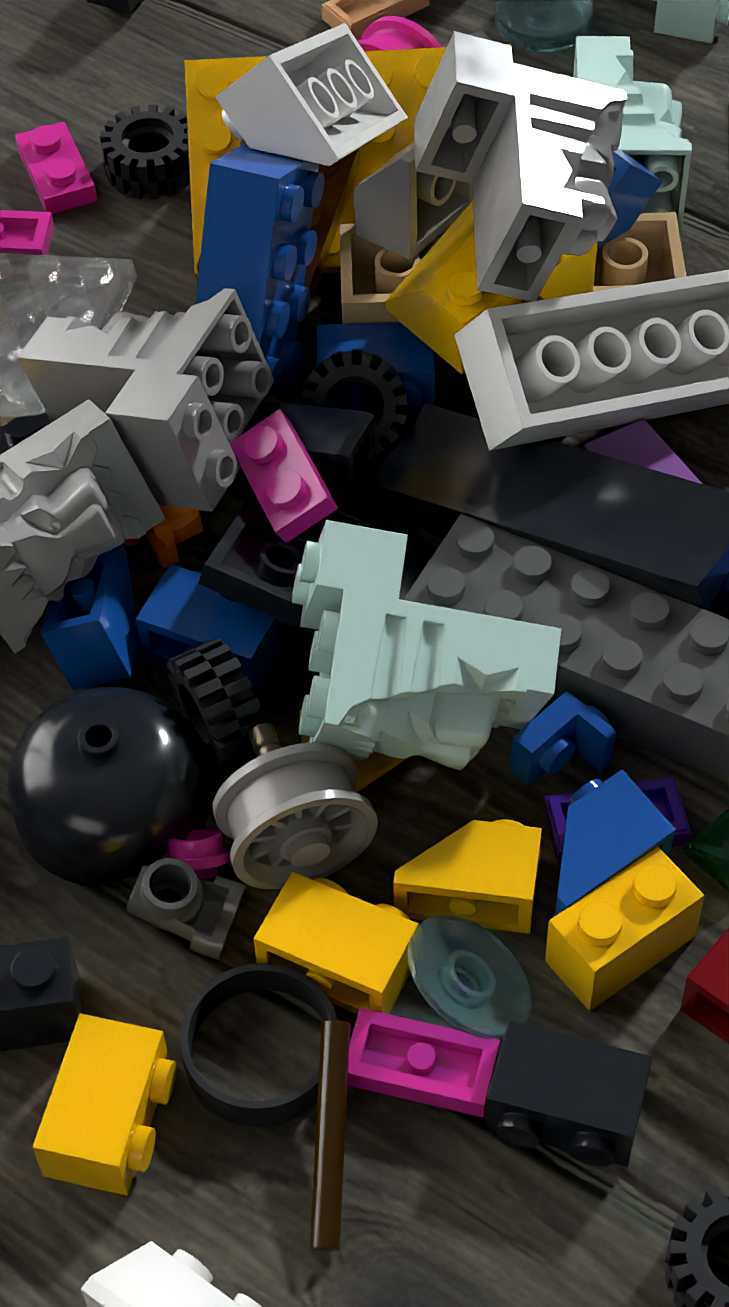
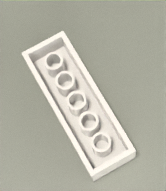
[454,270,729,451]

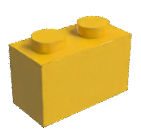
[545,846,705,1012]
[253,872,419,1015]
[32,1013,177,1196]

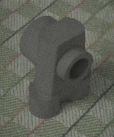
[126,858,246,960]

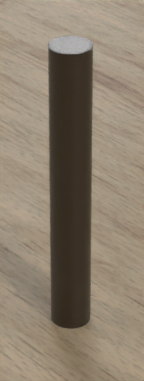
[310,1020,350,1251]

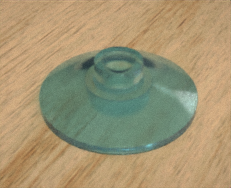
[407,915,532,1039]

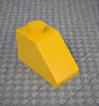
[393,819,542,934]

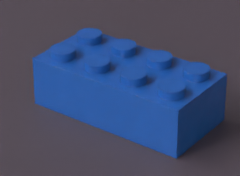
[196,143,324,400]

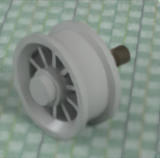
[212,723,378,889]

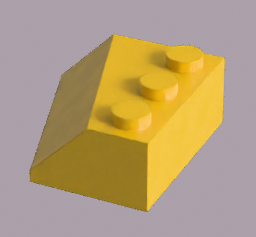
[385,201,598,374]

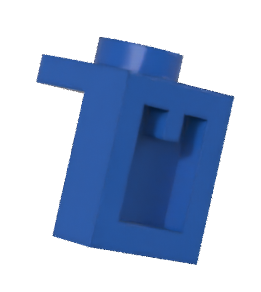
[509,691,616,788]

